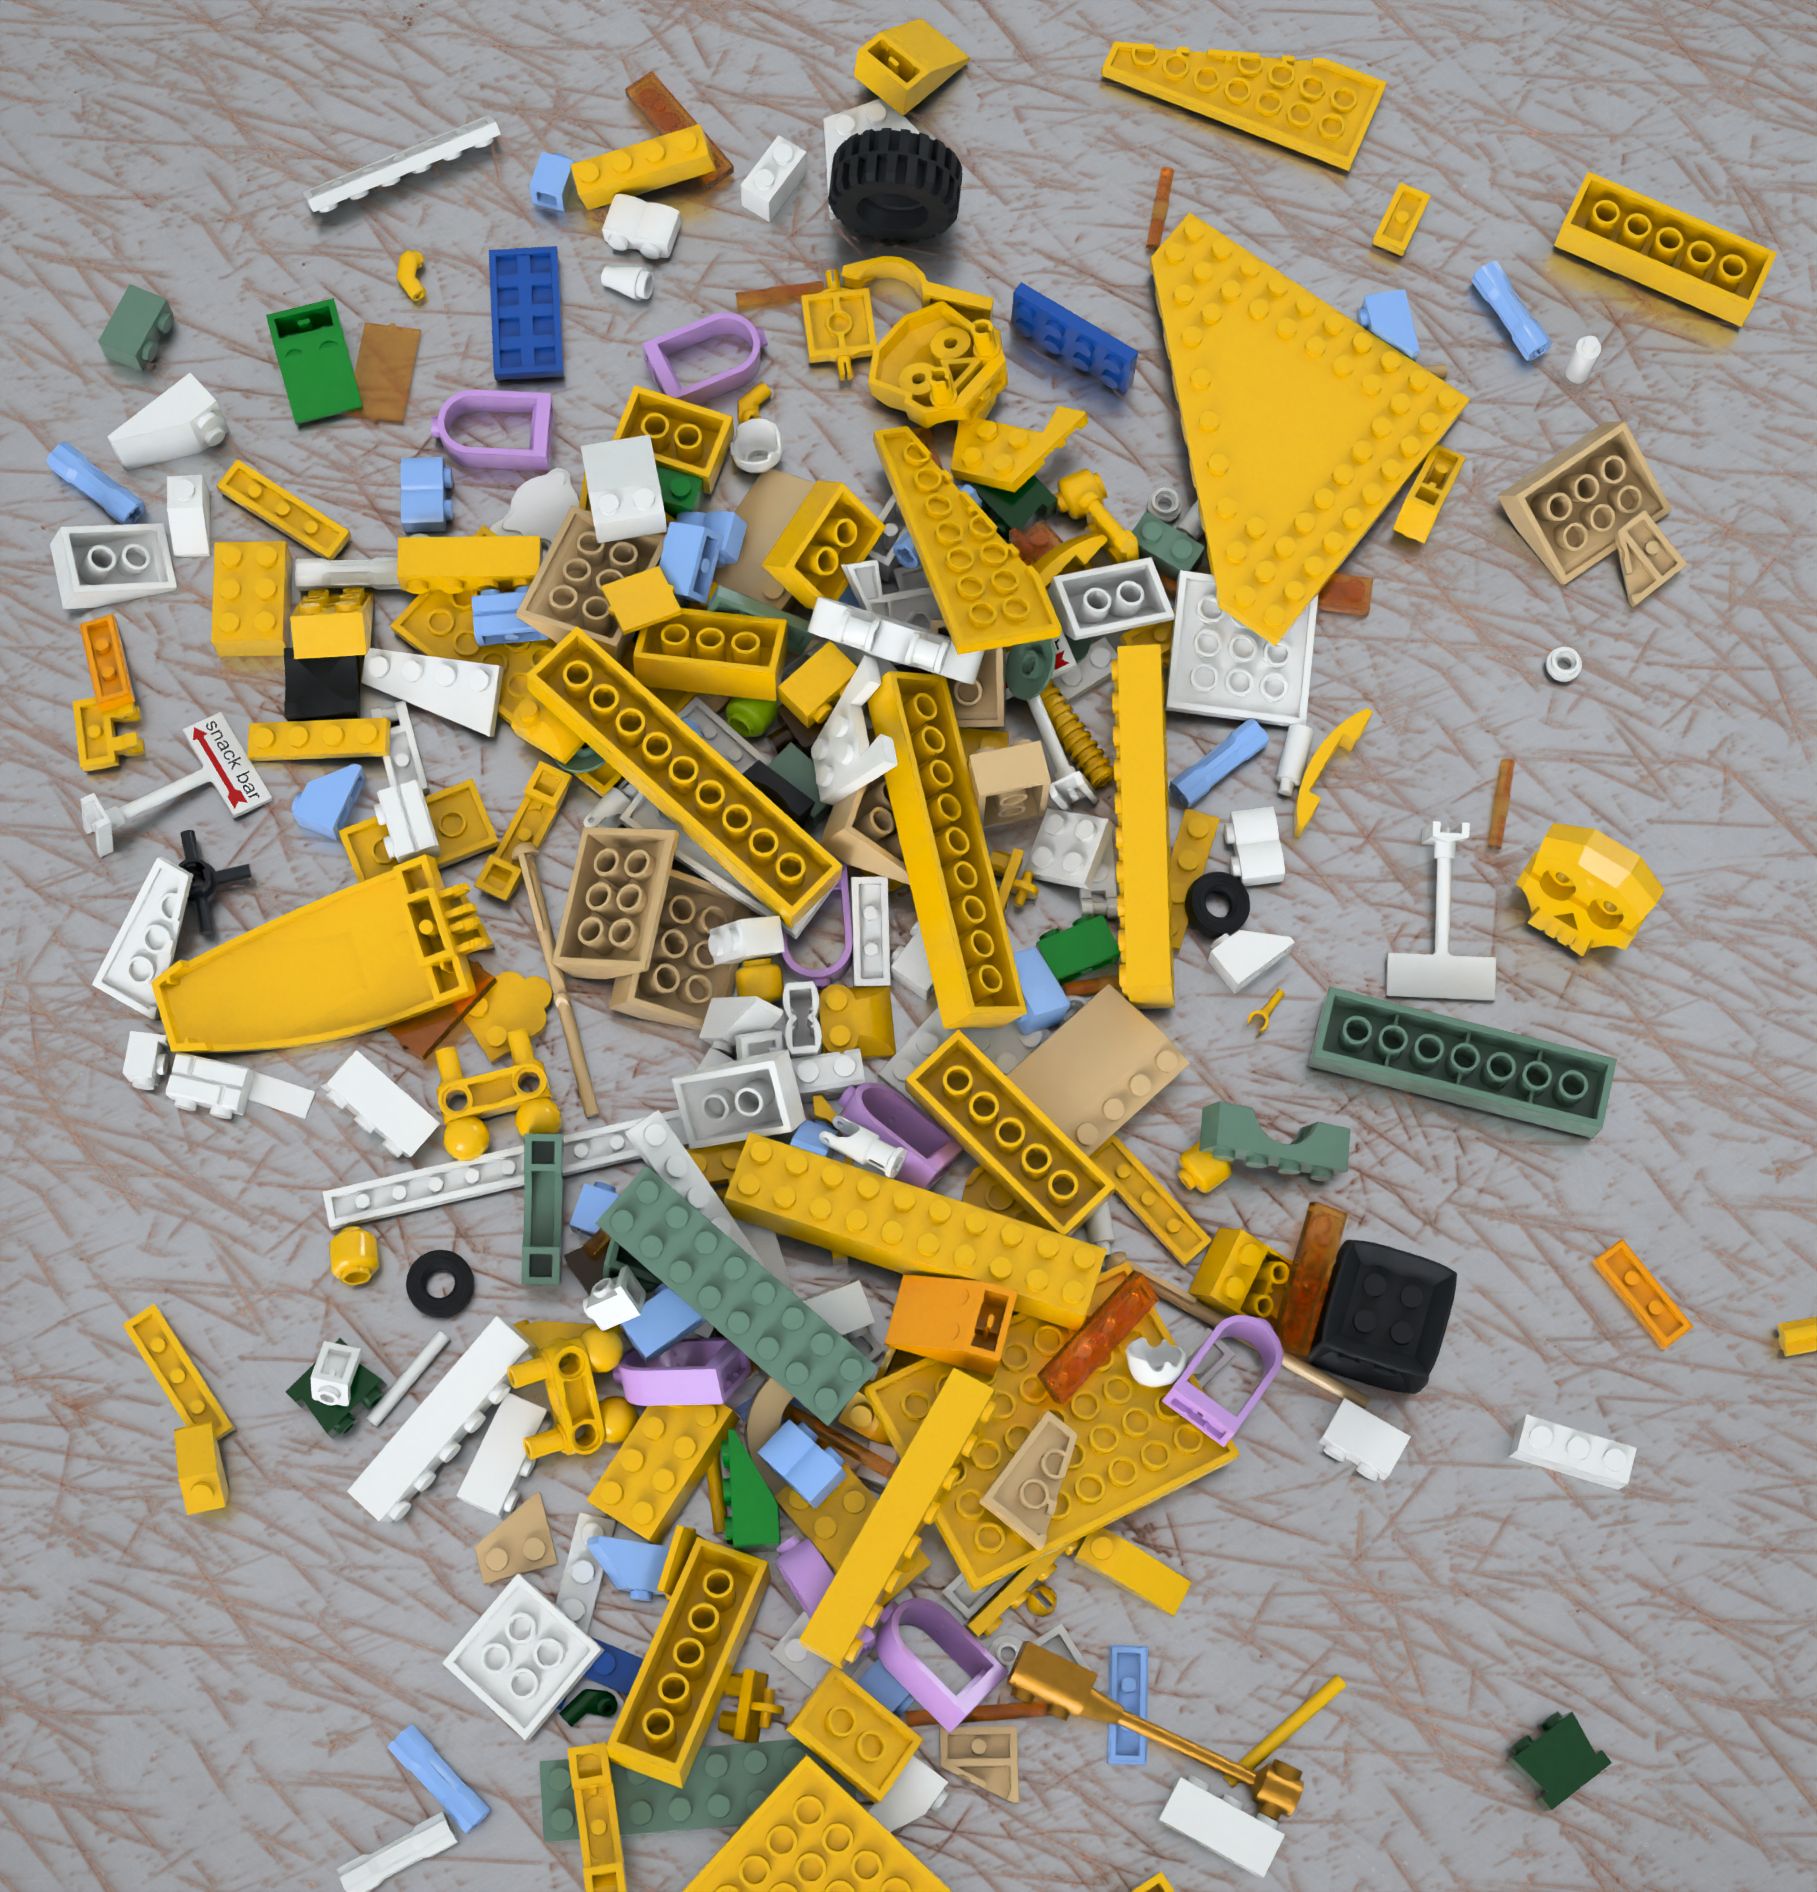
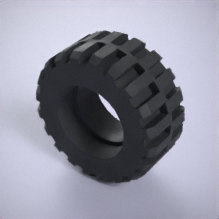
[828,128,963,242]

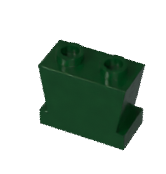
[970,475,1058,545]
[286,1338,387,1439]
[1506,1711,1612,1812]

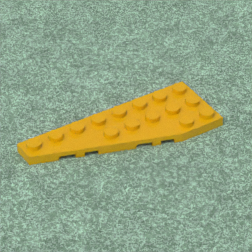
[1101,41,1387,171]
[873,426,1062,655]

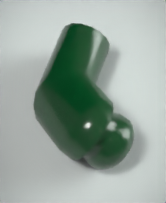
[559,1689,617,1727]

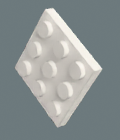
[442,1574,604,1740]

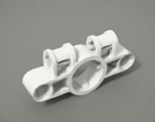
[807,596,985,684]

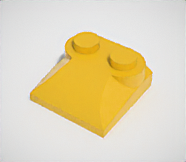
[511,692,585,765]
[818,984,896,1060]

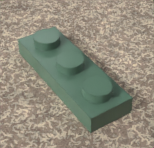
[705,585,815,655]

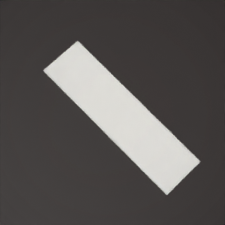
[216,1058,316,1119]

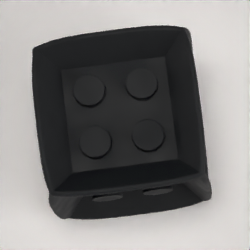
[1307,1239,1457,1394]

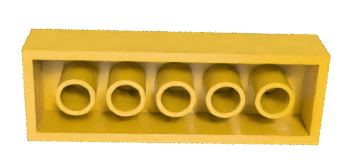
[1554,171,1777,327]
[905,1029,1116,1237]
[606,1537,771,1789]

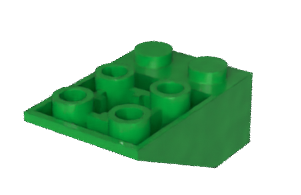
[266,298,363,424]
[721,1429,781,1553]

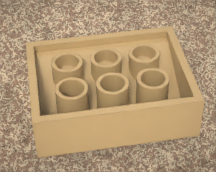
[1497,421,1672,585]
[712,468,815,614]
[516,505,665,664]
[820,728,910,885]
[552,827,679,979]
[609,869,751,1031]
[1006,984,1190,1157]

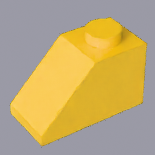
[174,1421,229,1515]

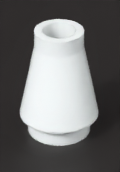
[601,266,655,301]

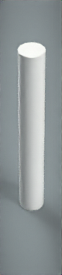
[366,1330,451,1427]

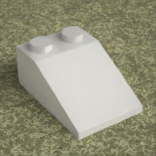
[107,373,229,471]
[581,434,667,543]
[50,523,177,609]
[672,1049,806,1149]

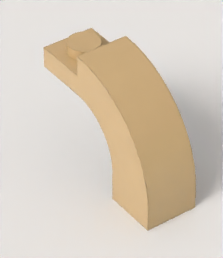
[744,1375,794,1495]

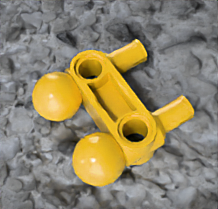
[435,1028,562,1161]
[507,1326,639,1460]

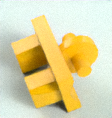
[990,848,1039,914]
[718,1668,784,1743]

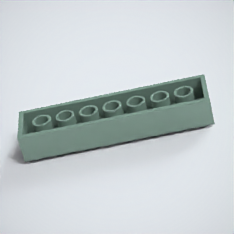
[1308,987,1617,1138]
[595,1165,878,1426]
[540,1739,857,1843]

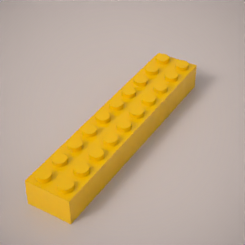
[526,626,843,929]
[1111,644,1175,1009]
[867,671,1027,1029]
[724,1132,1107,1332]

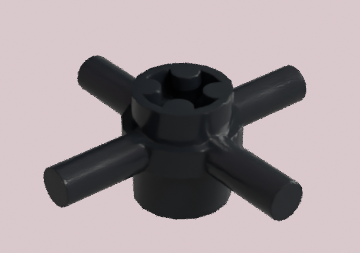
[178,830,252,936]

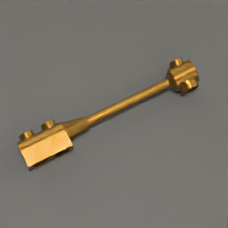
[1006,1641,1304,1821]

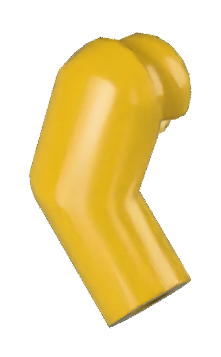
[396,250,427,301]
[737,382,772,424]

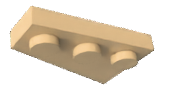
[979,1410,1078,1551]

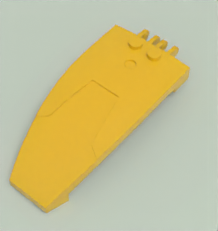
[151,854,488,1053]

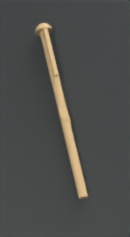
[512,842,600,1118]
[1105,1251,1371,1409]

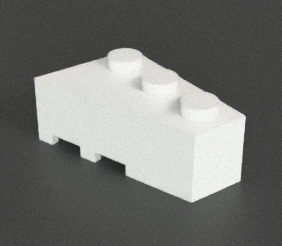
[320,1050,440,1158]

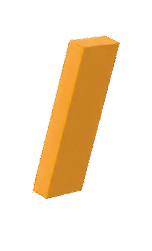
[79,614,135,712]
[1591,1238,1694,1351]

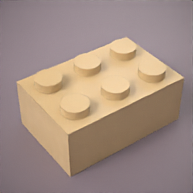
[968,739,1051,829]

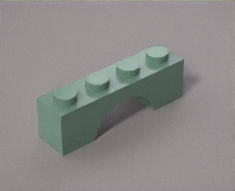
[1199,1101,1351,1181]
[521,1133,564,1285]

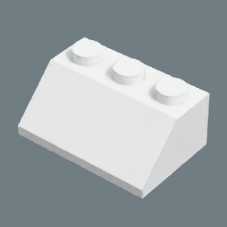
[1047,557,1175,640]

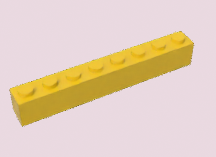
[799,1367,998,1670]

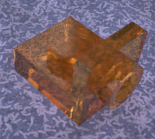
[1009,519,1063,566]

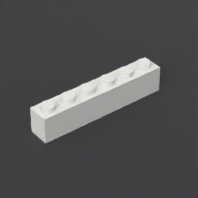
[347,1316,539,1523]

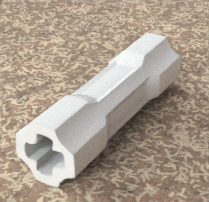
[295,557,401,591]
[336,1812,458,1892]

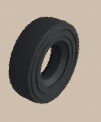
[1185,872,1250,937]
[406,1250,474,1318]

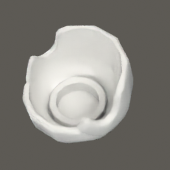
[730,419,783,473]
[1126,1337,1187,1387]

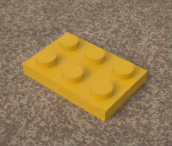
[786,1665,924,1804]

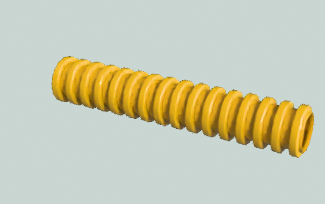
[1006,645,1114,788]

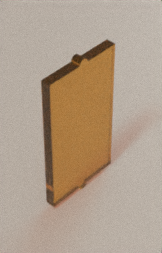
[347,322,421,424]
[385,958,497,1060]

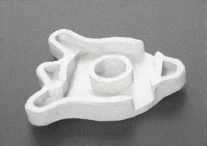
[490,468,579,549]

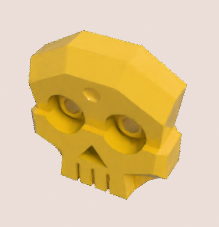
[868,301,1009,429]
[1515,823,1665,957]

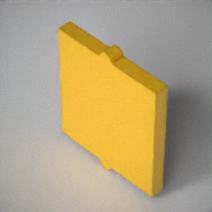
[601,566,682,635]
[657,1525,705,1600]

